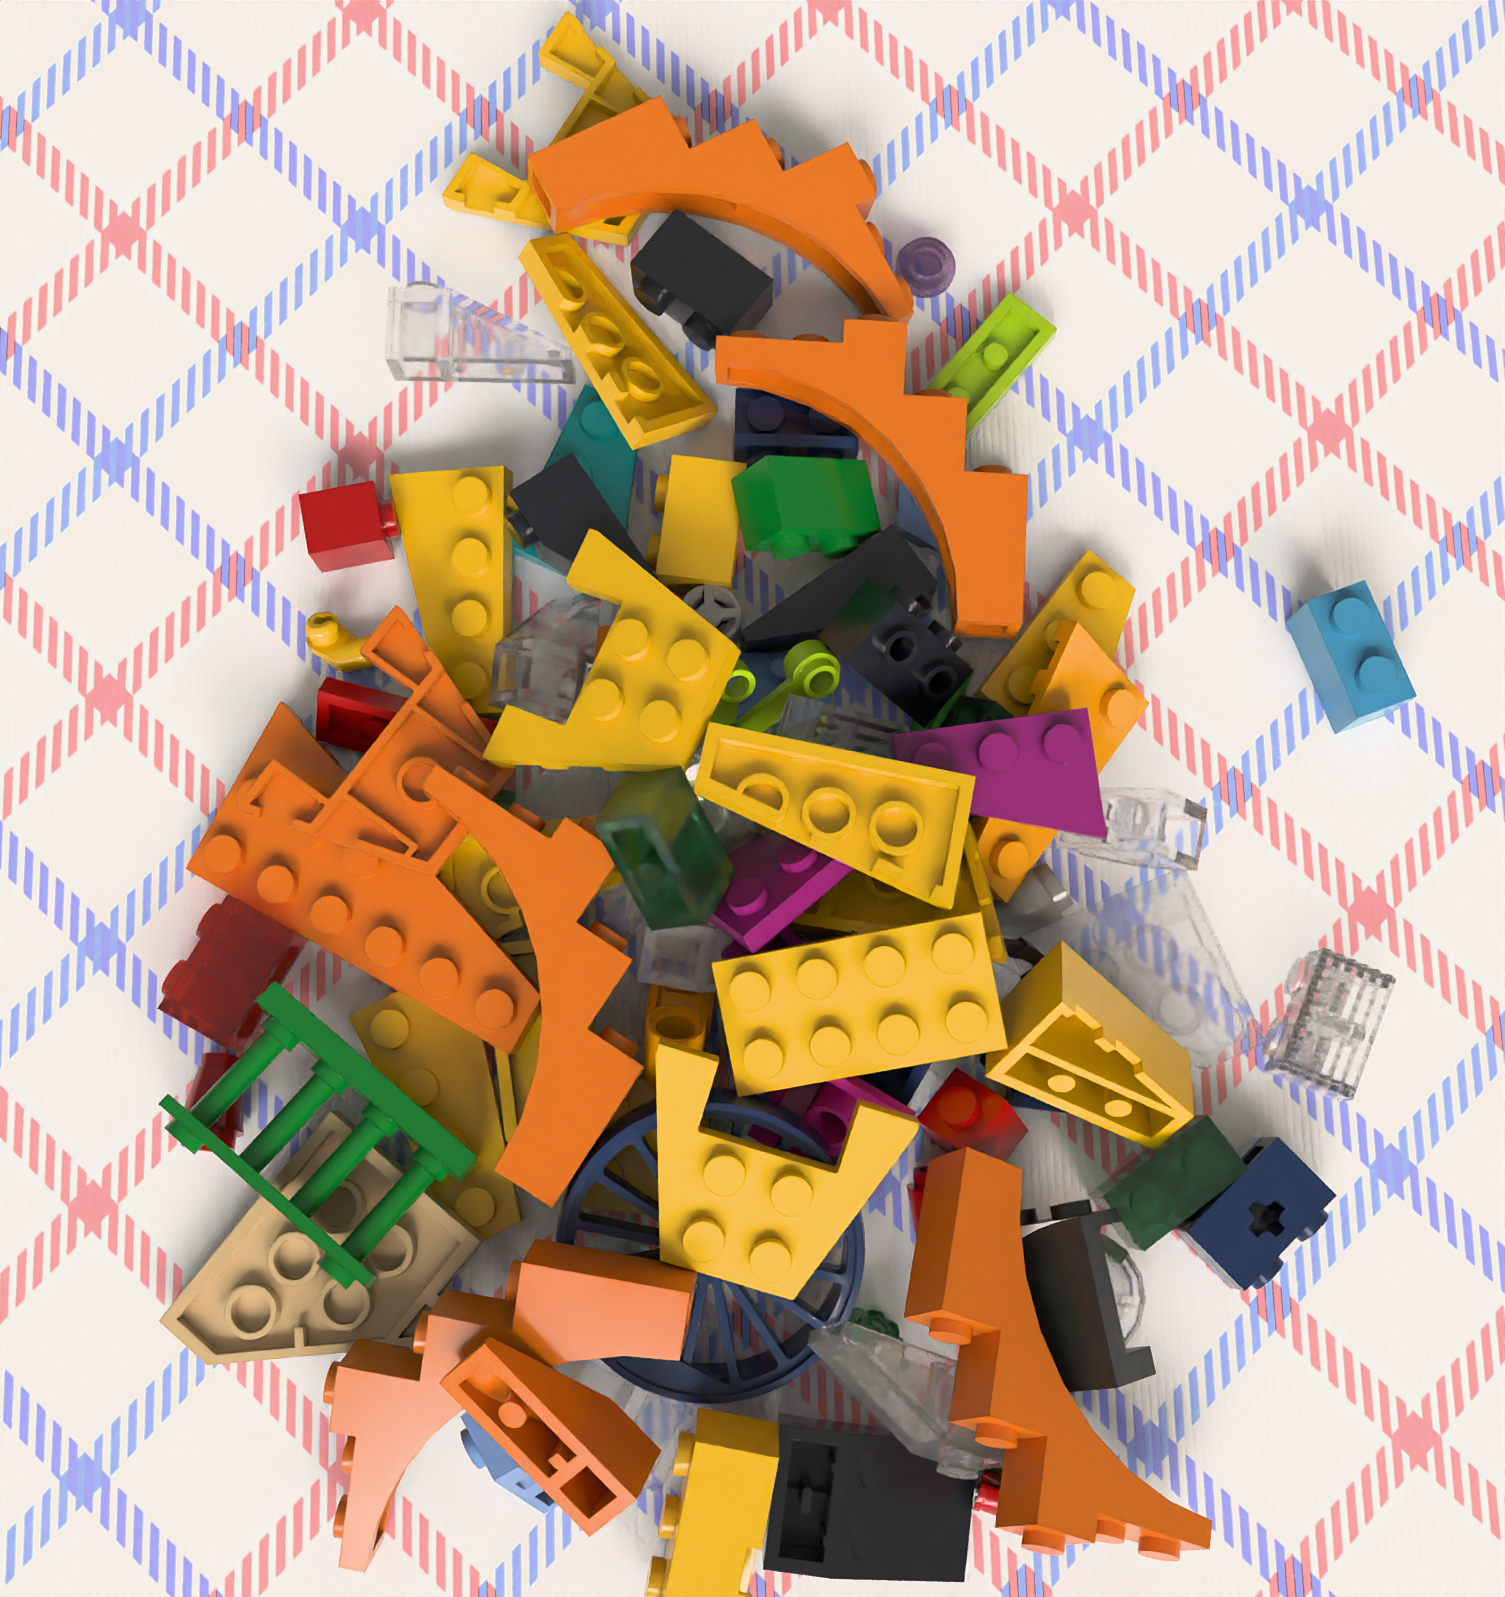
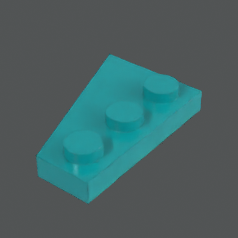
[512,384,638,577]

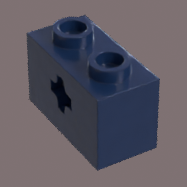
[1172,1137,1337,1291]

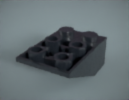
[762,1413,979,1582]

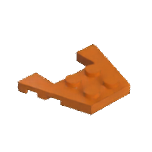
[235,605,516,876]

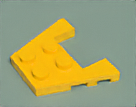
[442,11,651,247]
[482,528,741,773]
[655,1038,920,1300]

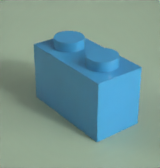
[1286,580,1417,734]

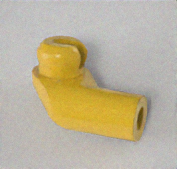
[304,611,375,672]

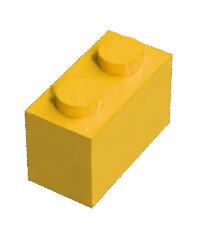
[646,454,747,595]

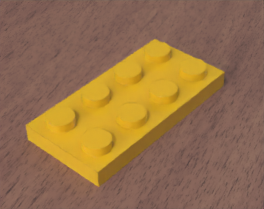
[711,910,1008,1097]

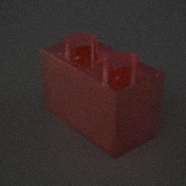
[157,894,308,1051]

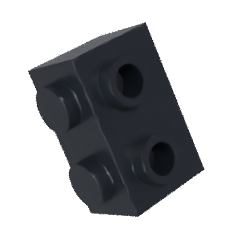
[630,208,774,351]
[817,578,974,728]

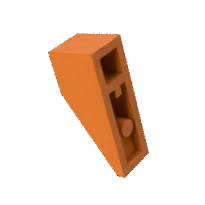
[439,1336,661,1537]

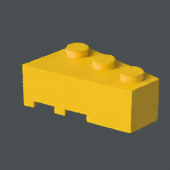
[985,940,1194,1150]
[644,1407,779,1597]

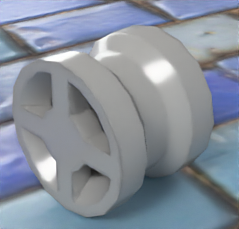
[682,584,742,645]

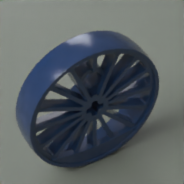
[556,1087,865,1404]

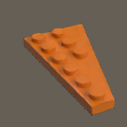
[185,701,541,1055]

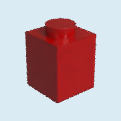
[298,480,401,573]
[917,1067,1029,1162]

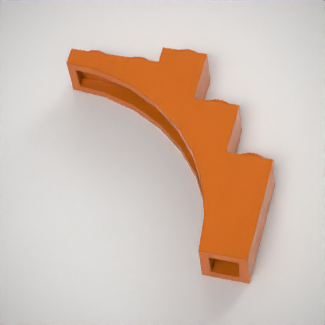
[527,95,914,324]
[715,314,1028,640]
[421,764,644,1208]
[904,1147,1212,1561]
[323,1238,697,1572]

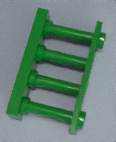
[158,981,479,1290]

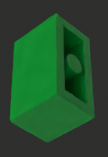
[731,455,882,560]

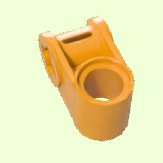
[642,976,716,1091]

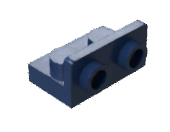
[734,388,859,468]

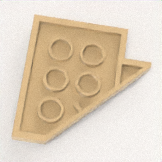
[158,1110,486,1365]

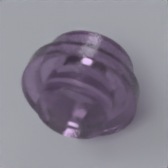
[895,237,956,298]

